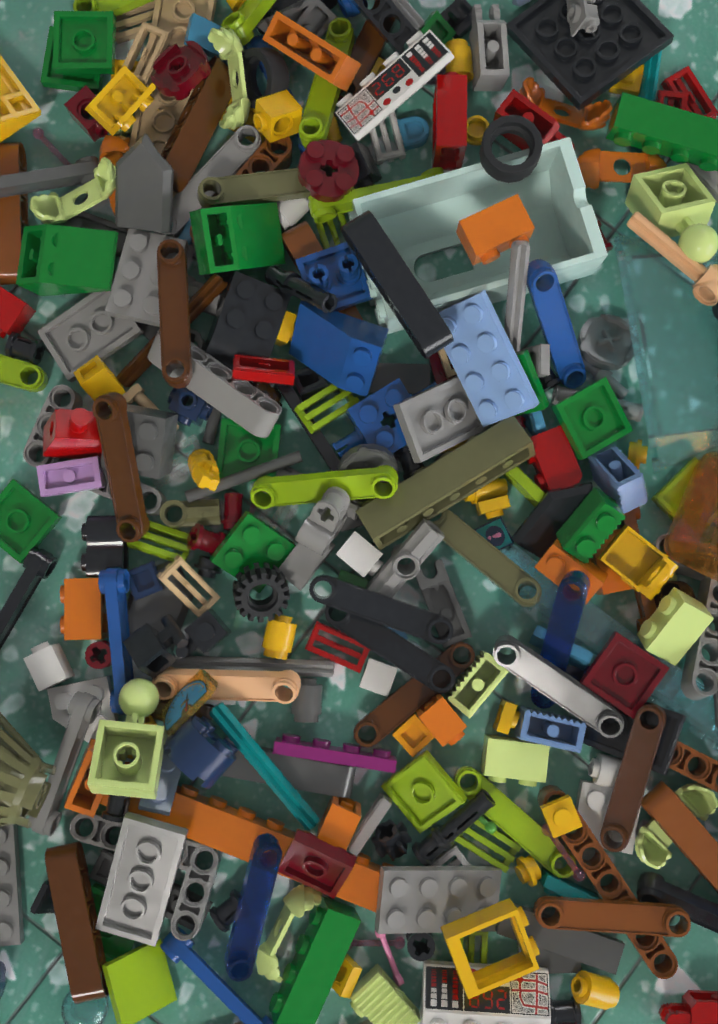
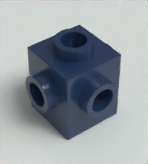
[168,387,213,427]

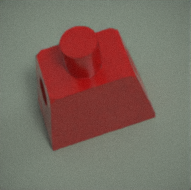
[43,408,102,459]

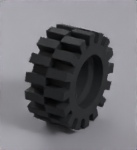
[232,562,290,623]

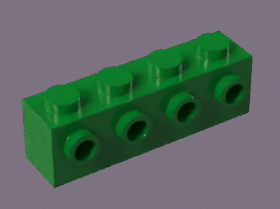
[605,92,718,171]
[269,896,361,1024]

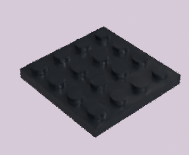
[506,0,674,111]

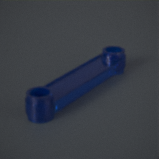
[531,570,590,709]
[224,833,282,982]

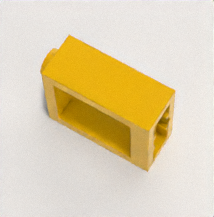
[440,898,540,999]

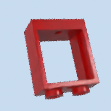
[432,72,467,170]

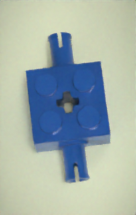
[332,378,437,459]

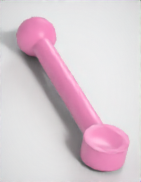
[375,930,404,987]

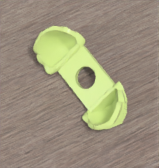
[208,27,251,130]
[30,157,116,224]
[635,783,718,869]
[256,884,322,983]

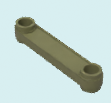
[197,166,336,208]
[431,509,542,607]

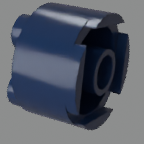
[163,716,239,789]

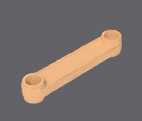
[151,666,301,704]

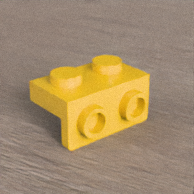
[85,65,156,136]

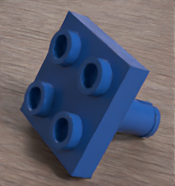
[295,242,373,312]

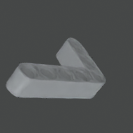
[23,384,167,516]
[651,533,718,701]
[69,813,220,941]

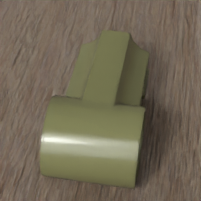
[159,499,221,529]

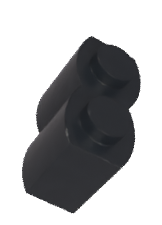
[81,516,129,578]

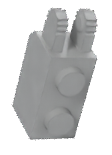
[469,4,510,91]

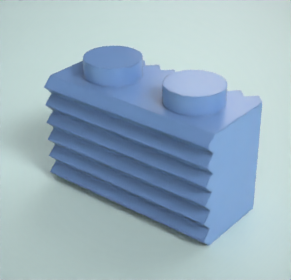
[587,444,648,514]
[514,706,586,753]

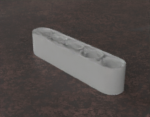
[148,329,282,438]

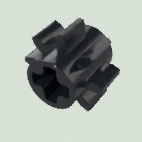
[371,819,412,861]

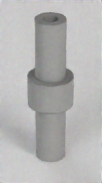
[581,355,629,400]

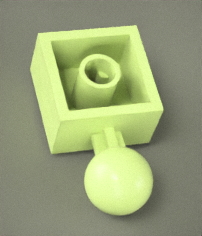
[625,163,718,264]
[87,678,166,799]

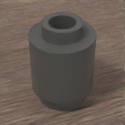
[291,677,323,723]

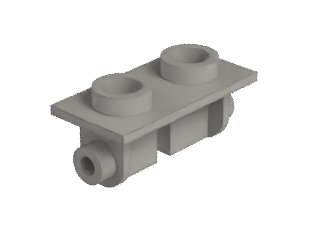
[566,0,600,37]

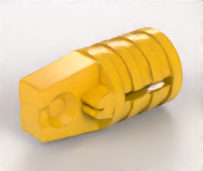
[187,449,220,491]

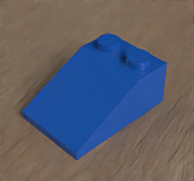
[289,300,389,397]

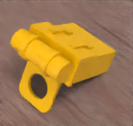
[598,525,679,601]

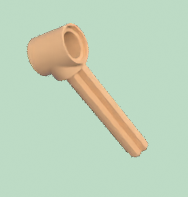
[626,212,718,306]

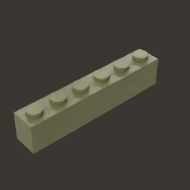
[355,416,536,551]

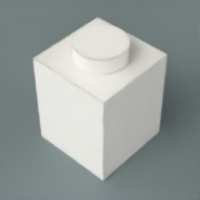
[336,531,383,578]
[23,641,75,692]

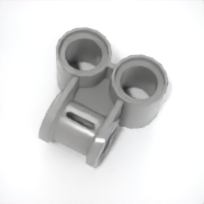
[295,487,350,556]

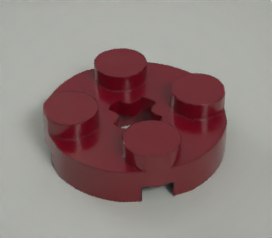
[151,41,212,101]
[297,140,359,202]

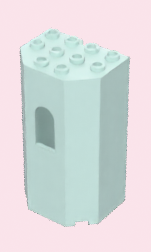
[348,137,608,334]

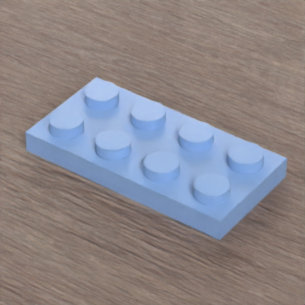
[438,290,540,427]

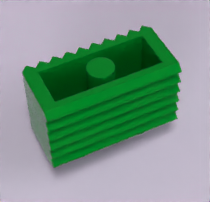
[556,487,625,563]

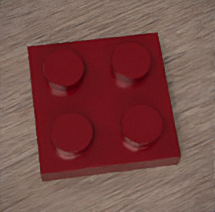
[580,631,670,719]
[277,829,357,898]

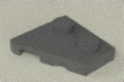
[256,0,337,66]

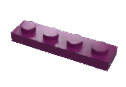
[272,733,397,773]

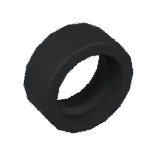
[236,47,289,109]
[479,115,543,183]

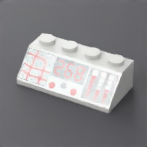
[335,29,455,142]
[420,960,551,1024]

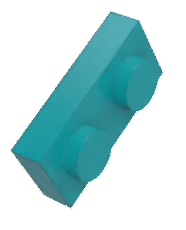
[539,867,602,899]

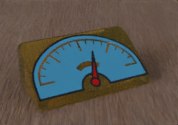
[161,669,218,736]

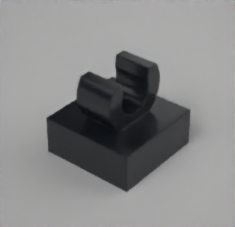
[441,0,472,39]

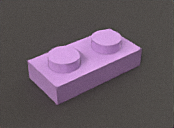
[36,456,105,497]

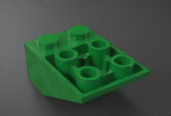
[189,202,286,275]
[16,224,118,296]

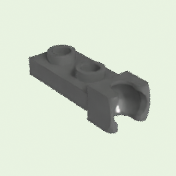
[415,559,472,648]

